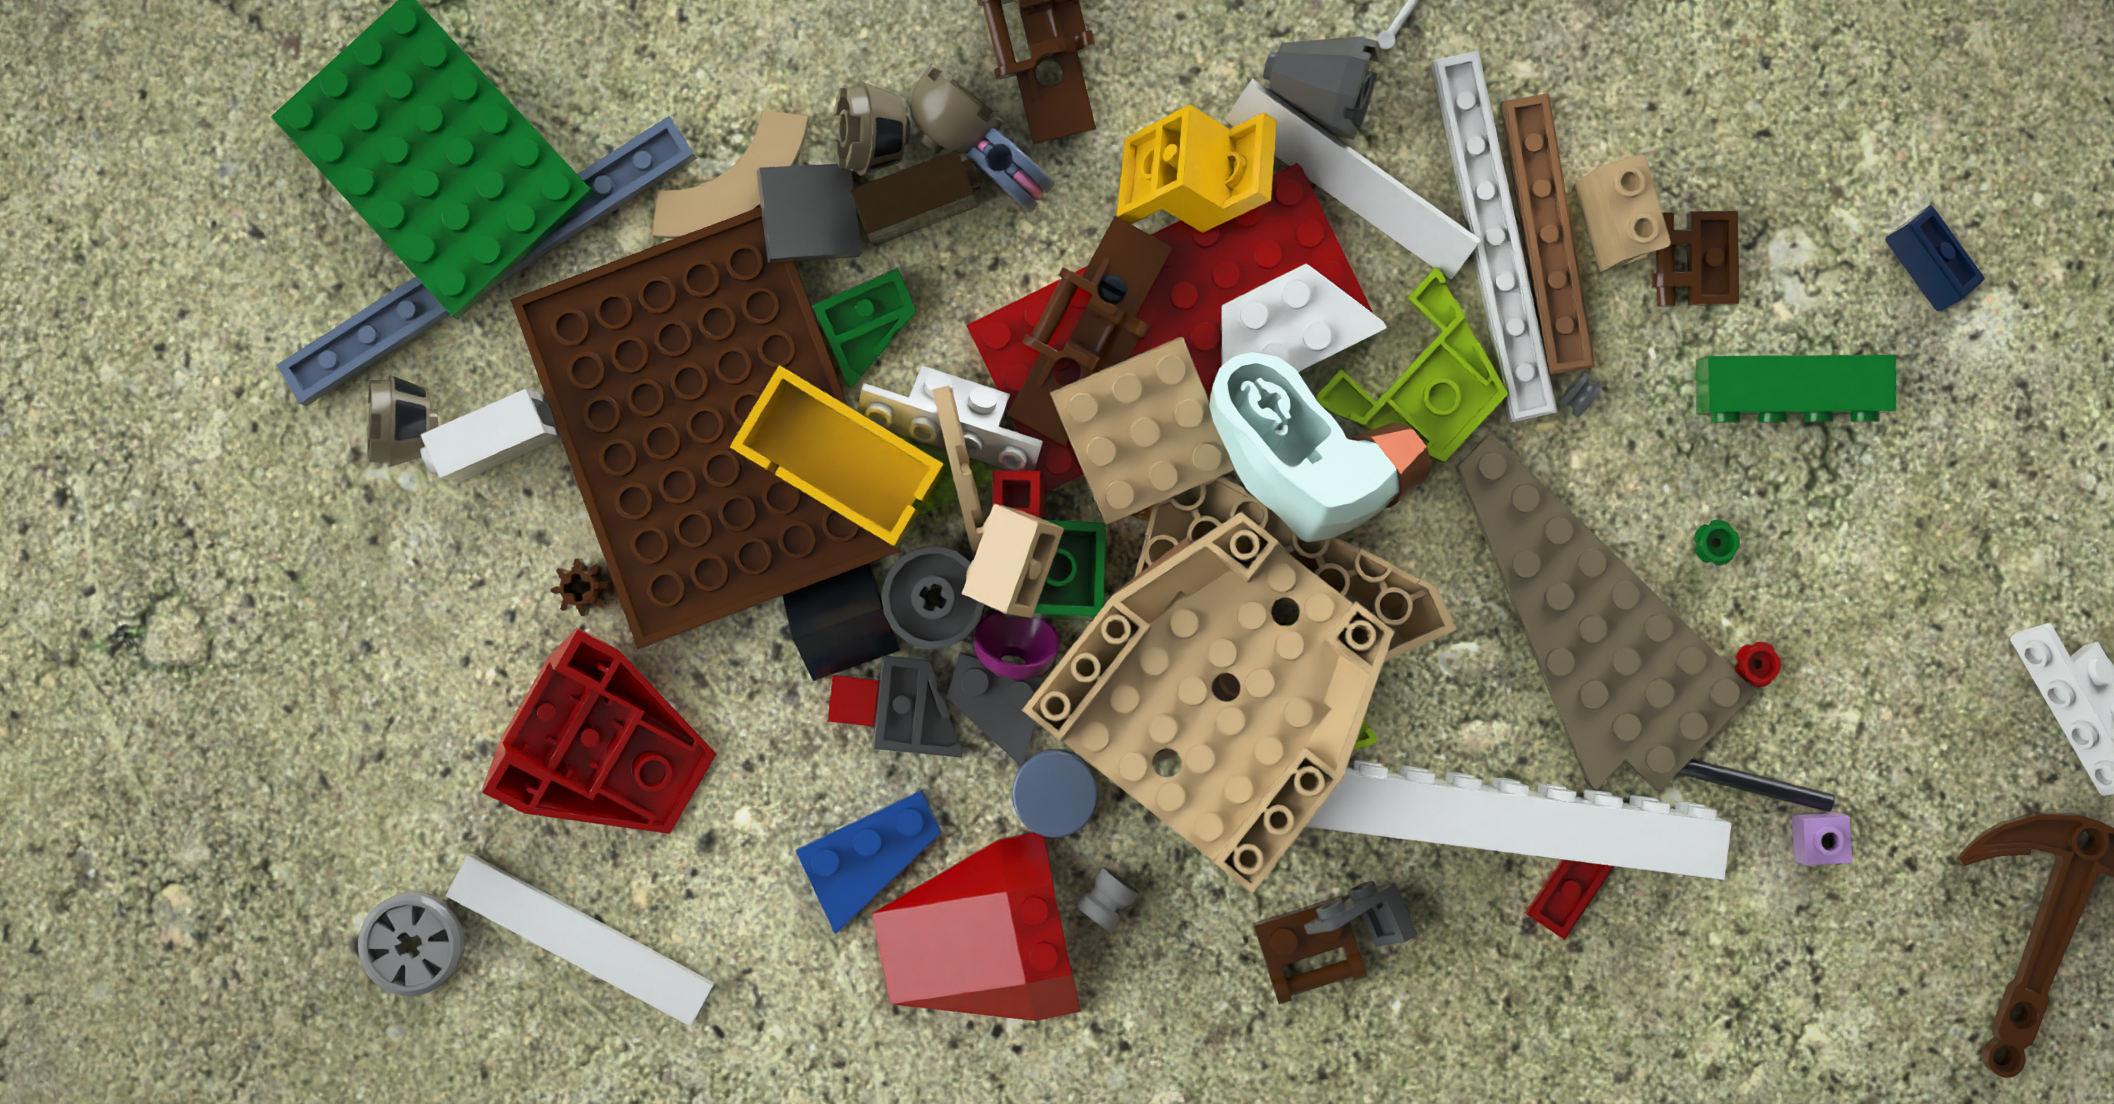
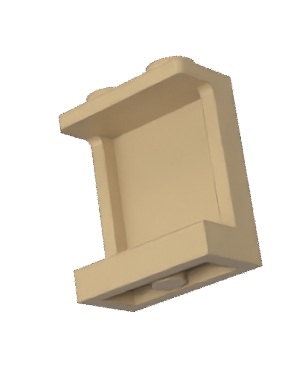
[1574,154,1671,272]

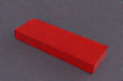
[1525,859,1615,940]

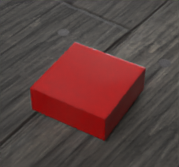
[827,675,879,727]

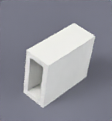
[420,389,560,481]

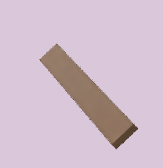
[1501,93,1595,375]

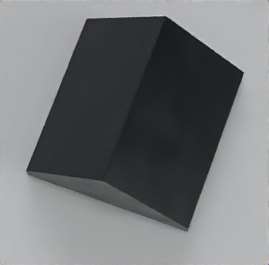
[783,564,900,681]

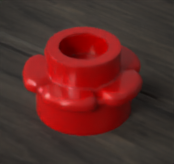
[1735,641,1781,687]

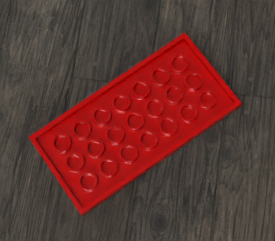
[966,163,1374,492]

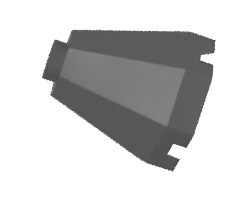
[1263,36,1381,140]

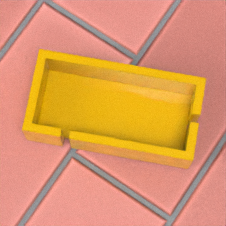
[730,365,946,548]

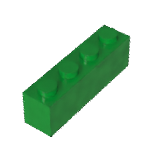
[1696,355,1896,423]

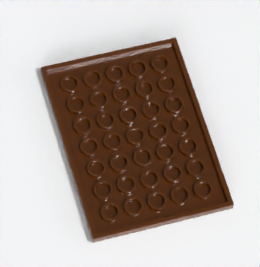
[511,207,902,649]

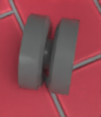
[881,546,986,649]

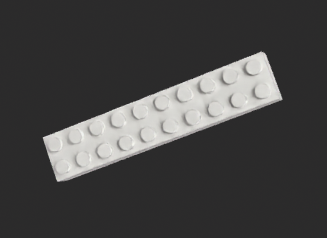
[1305,760,1732,880]

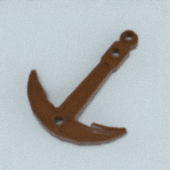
[1957,812,2114,1078]

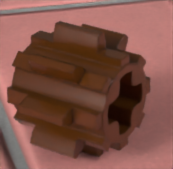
[550,558,612,616]

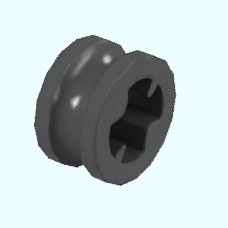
[1558,371,1603,418]

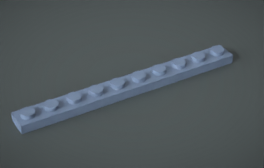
[277,116,697,406]

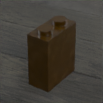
[850,149,982,246]

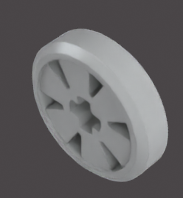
[358,891,465,996]

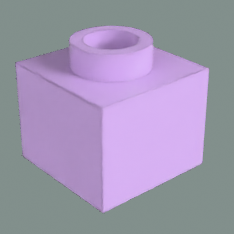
[1792,812,1852,866]

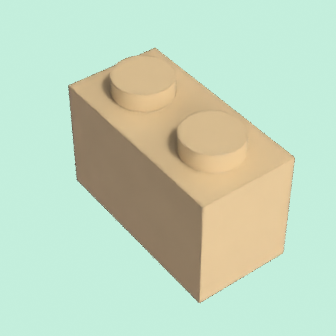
[962,504,1064,618]

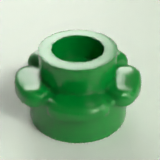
[1694,520,1740,565]

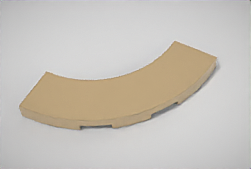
[652,110,810,239]
[933,385,985,558]

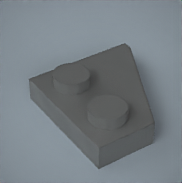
[947,653,1047,764]
[872,655,963,758]

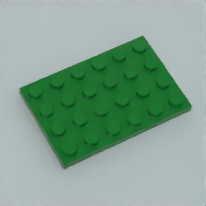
[271,0,595,320]

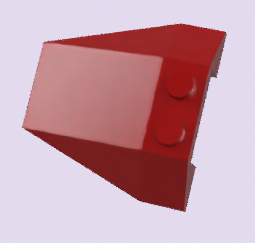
[481,627,716,834]
[872,832,1081,1021]

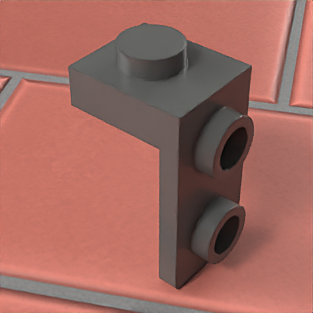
[1304,881,1417,947]

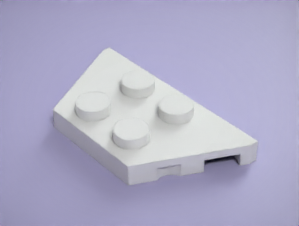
[1221,263,1387,372]

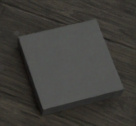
[757,164,862,263]

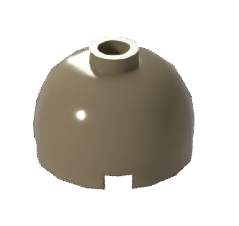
[909,64,1004,154]

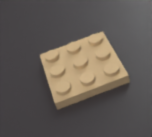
[1050,337,1235,525]

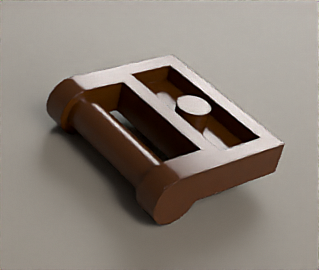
[1253,896,1367,1005]

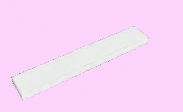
[1224,79,1481,280]
[446,853,715,1027]

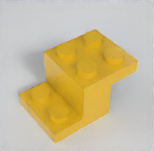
[1117,104,1277,233]

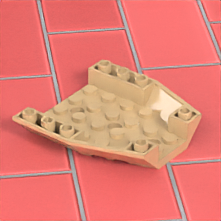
[1022,512,1394,894]

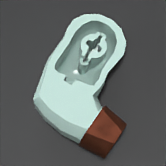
[1209,352,1431,542]

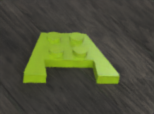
[1315,267,1508,463]

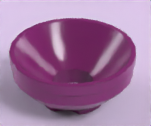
[974,610,1060,681]

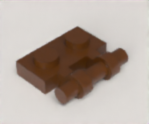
[1651,211,1739,307]

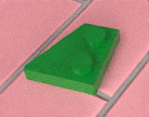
[812,267,917,387]

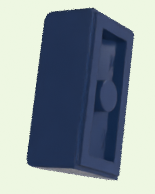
[1885,205,1985,311]

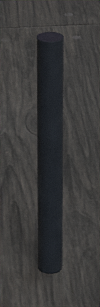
[1677,759,1835,812]

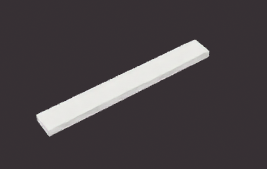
[1431,50,1557,423]

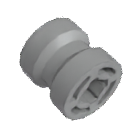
[1076,867,1140,932]

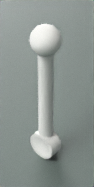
[1376,0,1419,51]

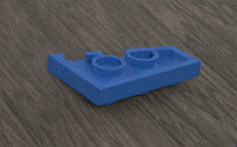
[795,789,942,934]

